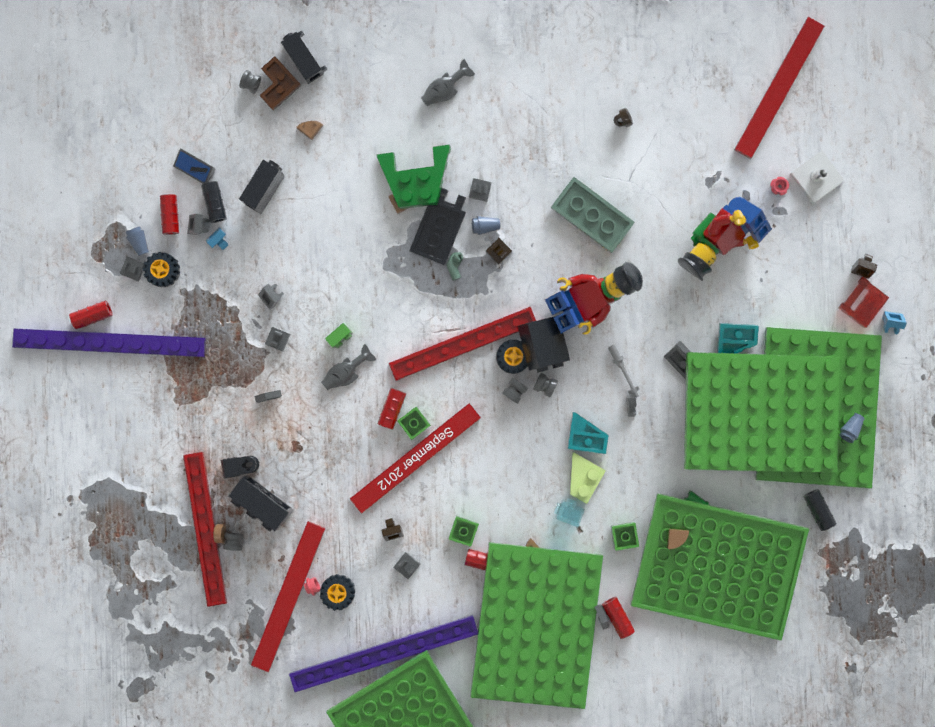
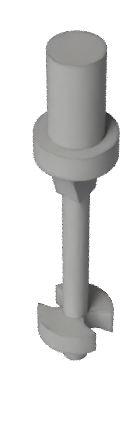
[608,344,640,398]

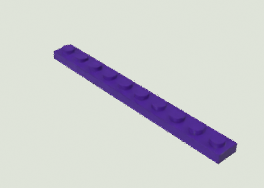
[12,328,206,357]
[289,615,478,692]

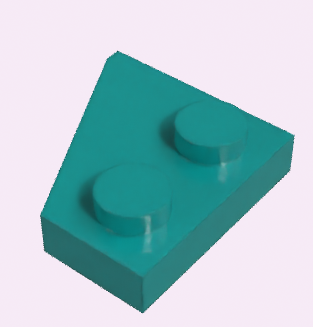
[567,412,609,454]

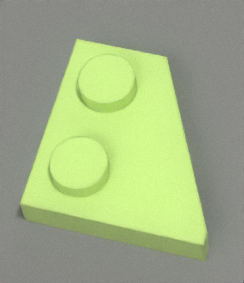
[570,452,606,504]

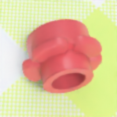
[770,177,789,195]
[304,577,320,596]

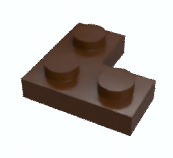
[259,56,301,111]

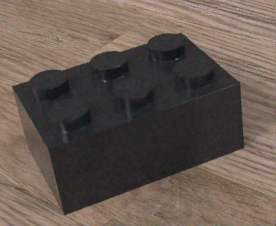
[228,475,294,532]

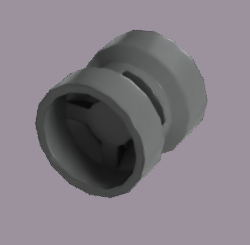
[533,373,558,397]
[502,378,528,404]

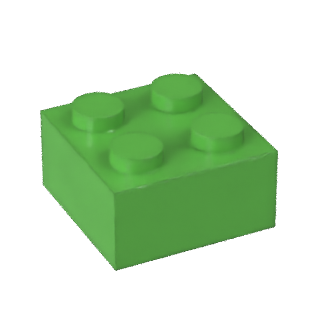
[325,323,353,348]
[397,406,431,440]
[448,515,479,547]
[611,522,639,551]

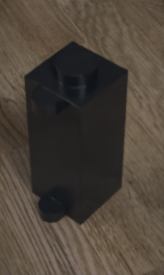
[281,31,327,84]

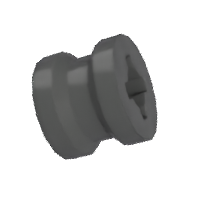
[239,70,261,94]
[223,533,244,551]

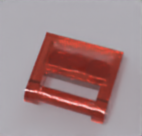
[838,277,889,328]

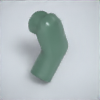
[446,252,463,281]

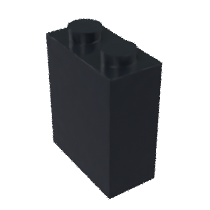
[239,160,285,214]
[517,316,570,373]

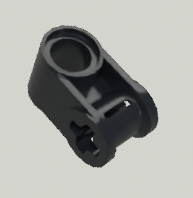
[221,456,260,479]

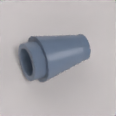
[472,216,500,235]
[126,226,149,256]
[839,413,865,443]

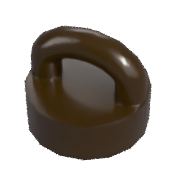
[613,108,633,128]

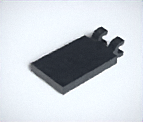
[409,188,466,265]

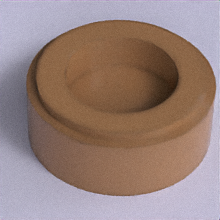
[214,524,226,543]

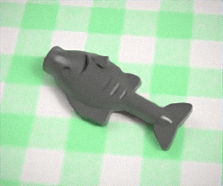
[421,59,475,106]
[321,344,376,391]

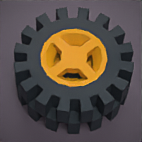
[143,252,180,287]
[496,339,528,374]
[320,574,355,611]

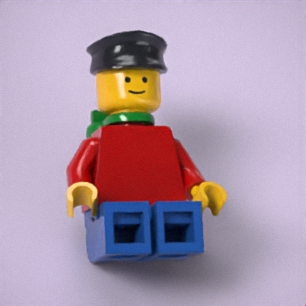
[678,197,772,281]
[545,262,643,334]

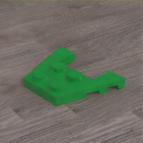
[377,144,451,209]

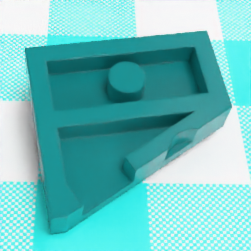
[717,323,759,354]

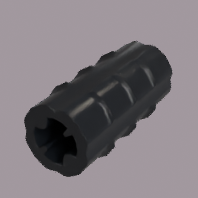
[201,181,227,223]
[803,489,837,531]

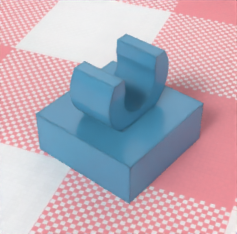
[206,227,228,250]
[882,311,907,334]

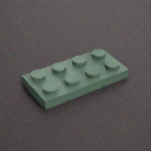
[551,177,635,253]

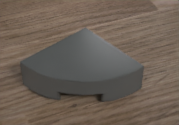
[254,390,282,403]
[626,397,637,417]
[594,604,610,630]

